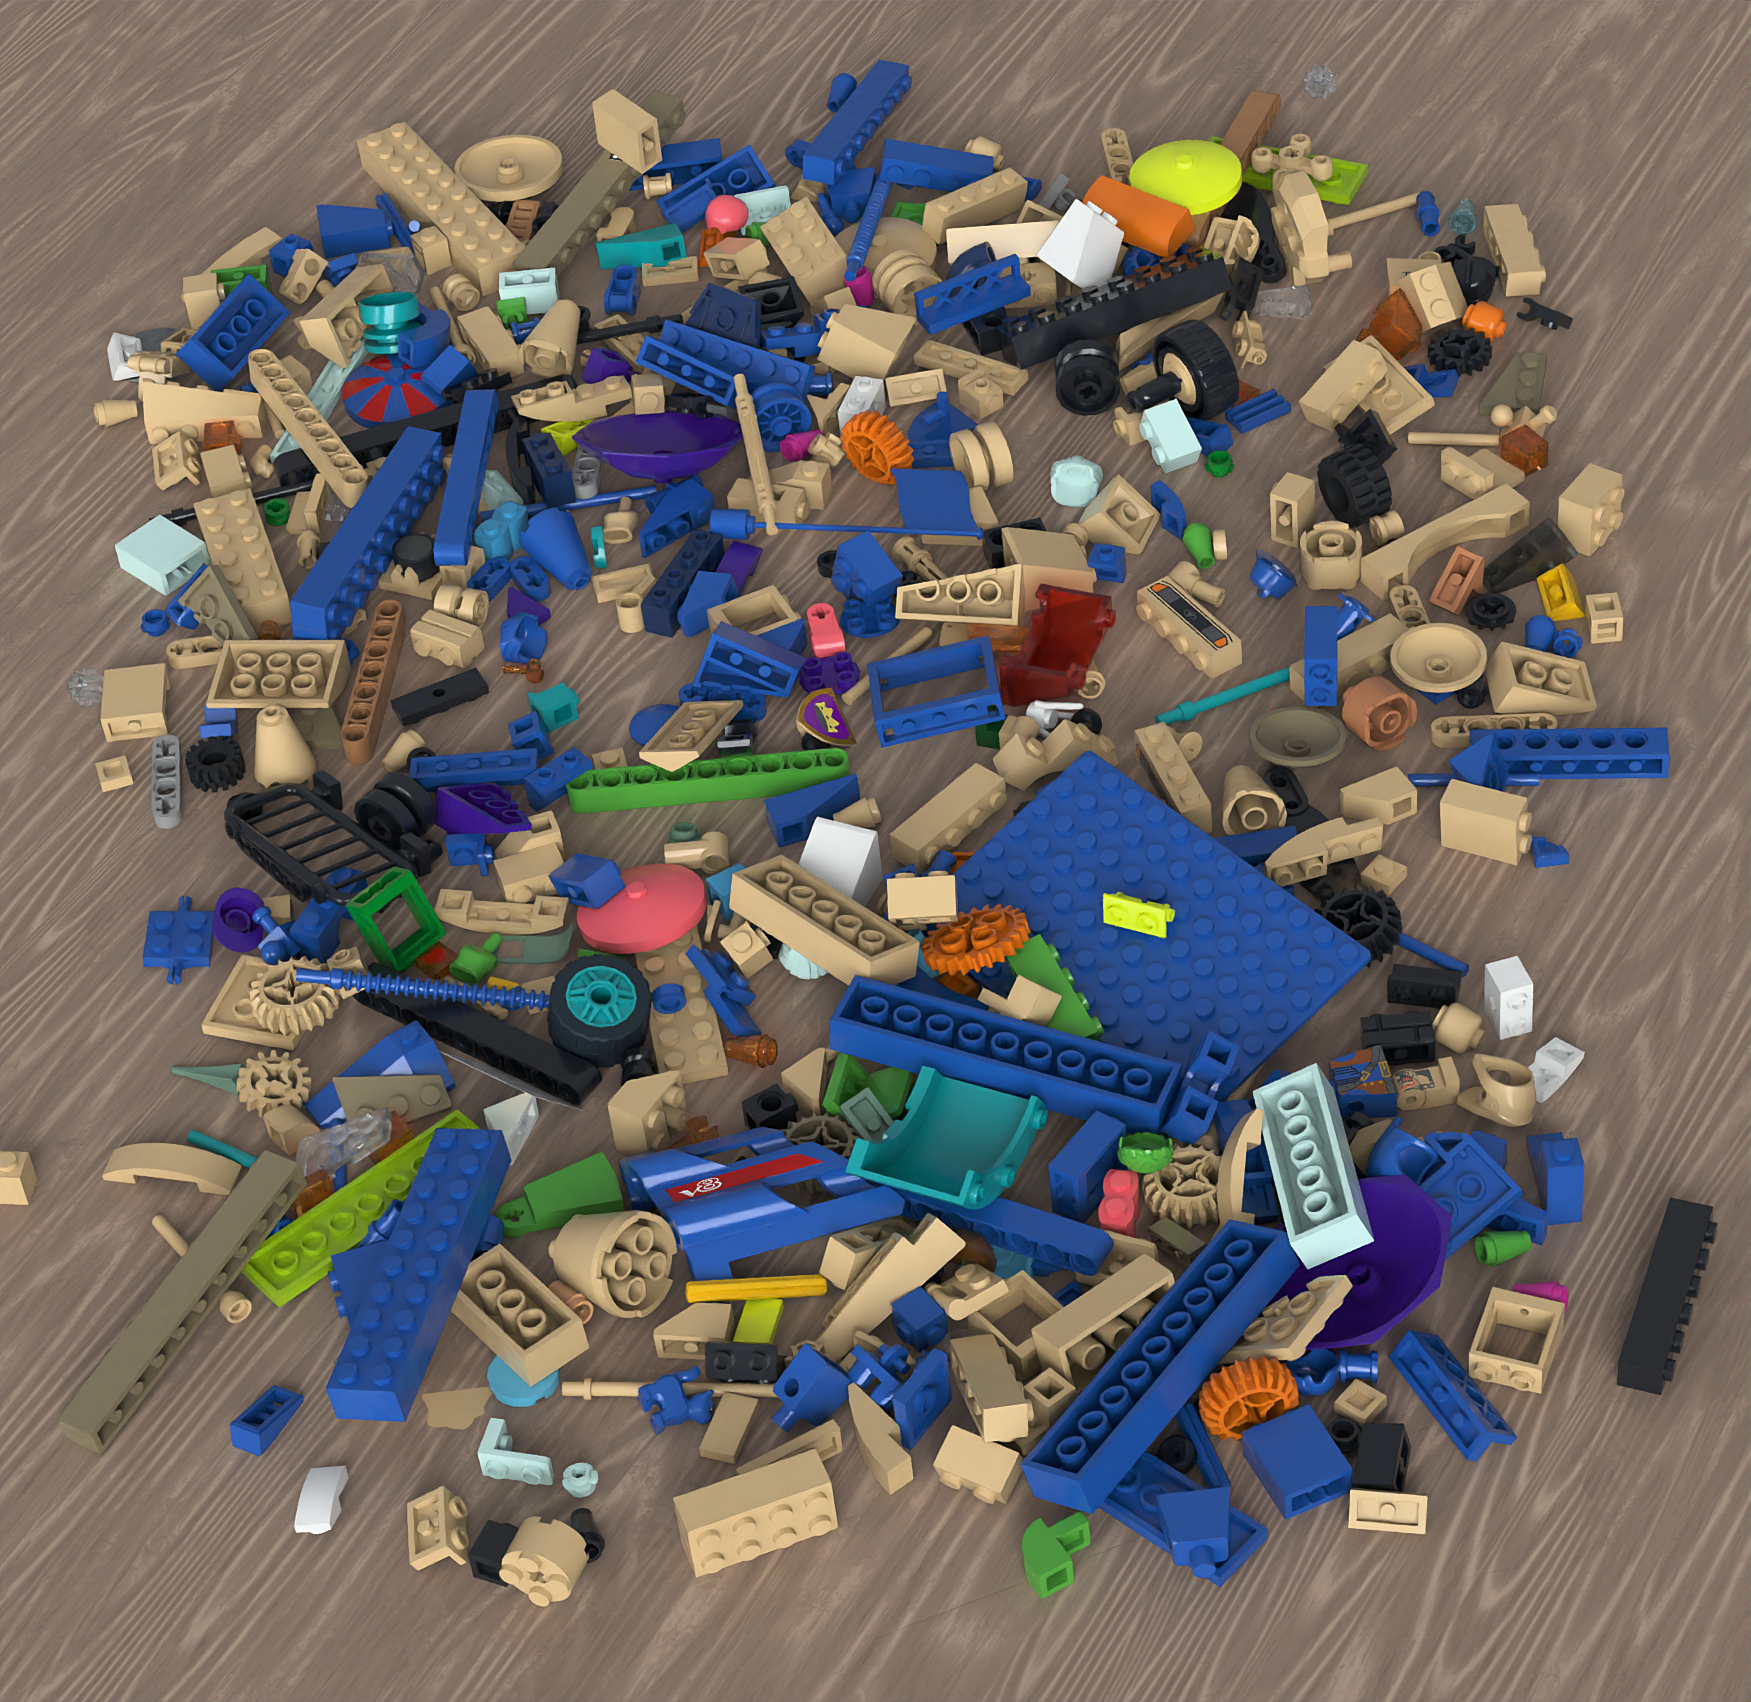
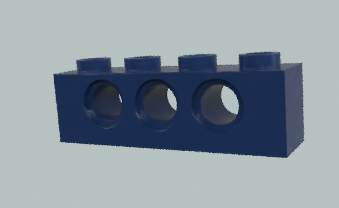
[641,528,725,638]

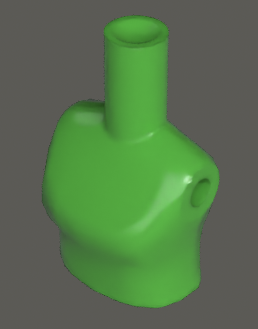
[449,932,503,986]

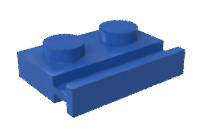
[685,944,756,1006]

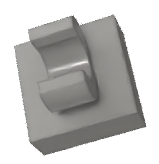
[1039,173,1075,212]

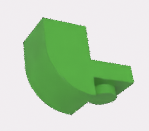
[1022,1511,1091,1599]

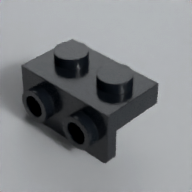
[1334,409,1397,465]
[705,1341,787,1384]

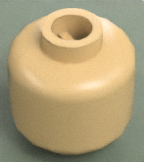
[964,136,1005,172]
[1432,1002,1485,1054]

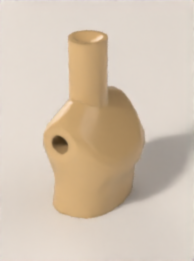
[603,497,639,544]

